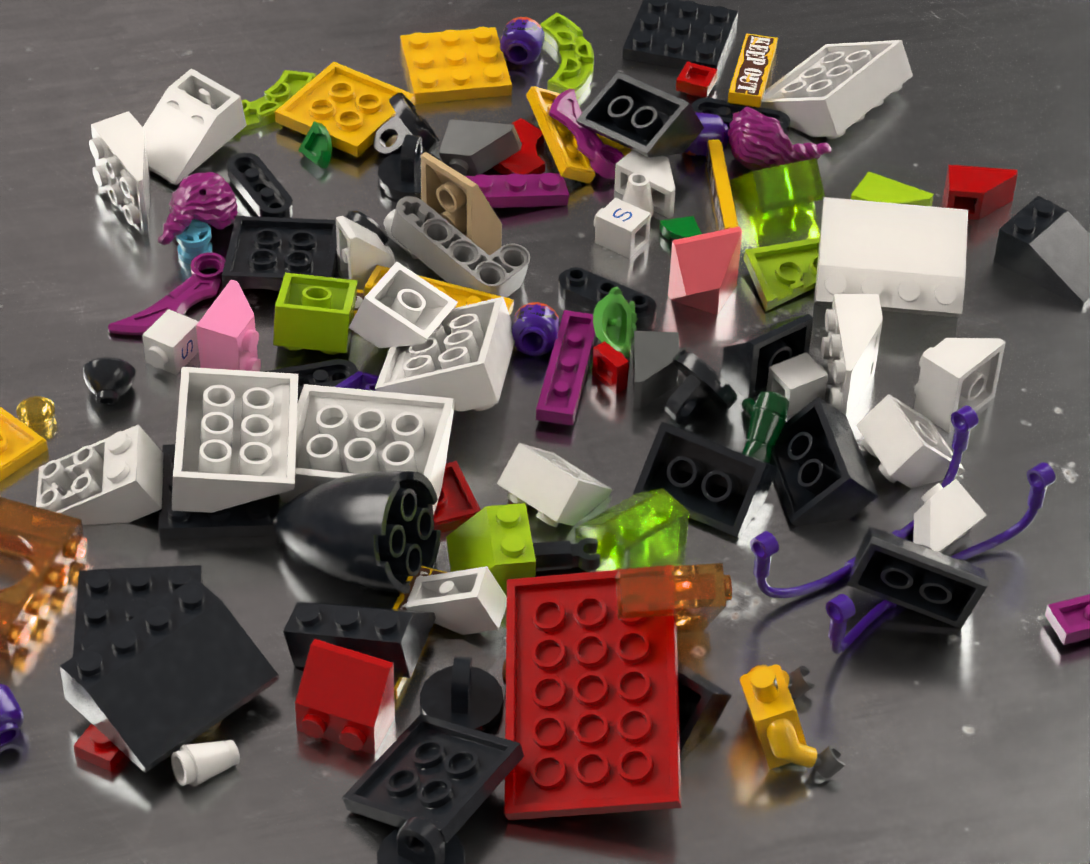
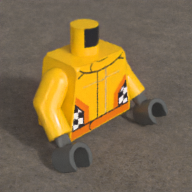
[739,664,846,779]

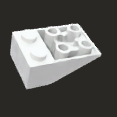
[143,68,247,185]
[89,111,150,236]
[821,294,883,419]
[35,425,164,527]

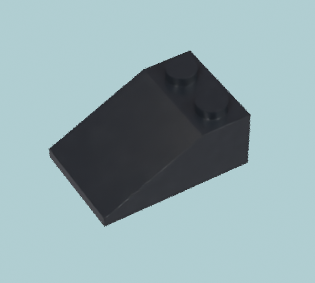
[993,196,1090,308]

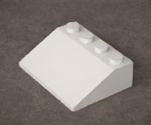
[761,40,913,139]
[814,197,968,318]
[375,297,515,411]
[172,367,298,513]
[279,384,455,514]

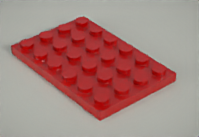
[504,565,682,820]

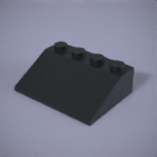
[60,577,279,773]

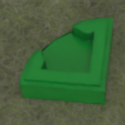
[298,121,332,169]
[659,216,702,240]

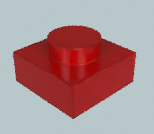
[676,62,718,98]
[592,341,629,394]
[73,723,125,772]

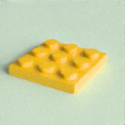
[400,27,512,104]
[275,62,415,157]

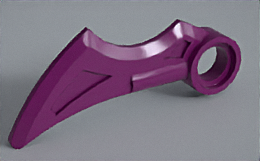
[549,89,625,180]
[108,252,225,335]

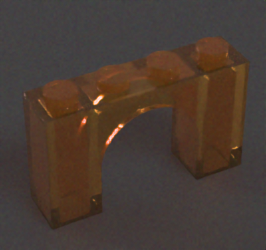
[0,497,87,661]
[615,563,732,633]

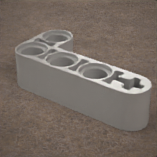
[391,196,530,298]

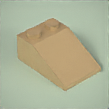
[421,152,502,256]

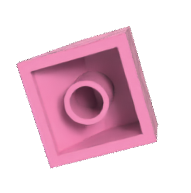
[196,280,261,372]

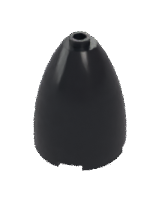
[274,471,441,594]

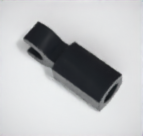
[533,538,601,572]

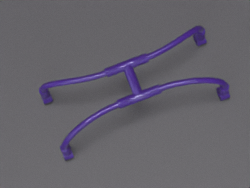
[750,405,1056,654]

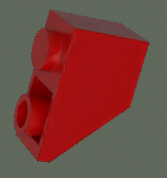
[944,164,1018,220]

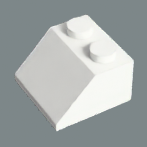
[349,262,458,348]
[914,338,1006,433]
[856,394,965,489]
[497,443,613,527]

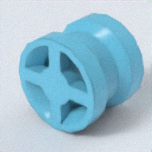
[176,220,213,264]

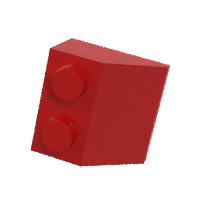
[295,639,395,755]

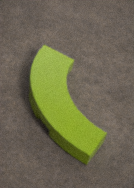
[540,12,594,99]
[240,70,316,132]

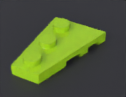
[744,237,820,311]

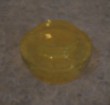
[16,396,55,431]

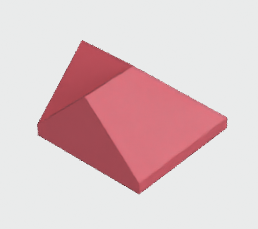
[668,226,742,315]

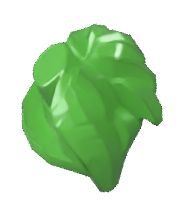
[593,287,637,358]

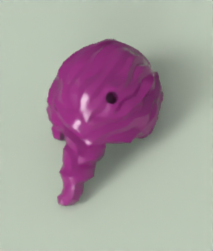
[728,107,831,172]
[158,172,238,245]

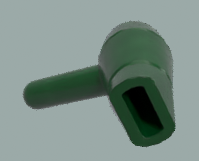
[741,391,789,463]

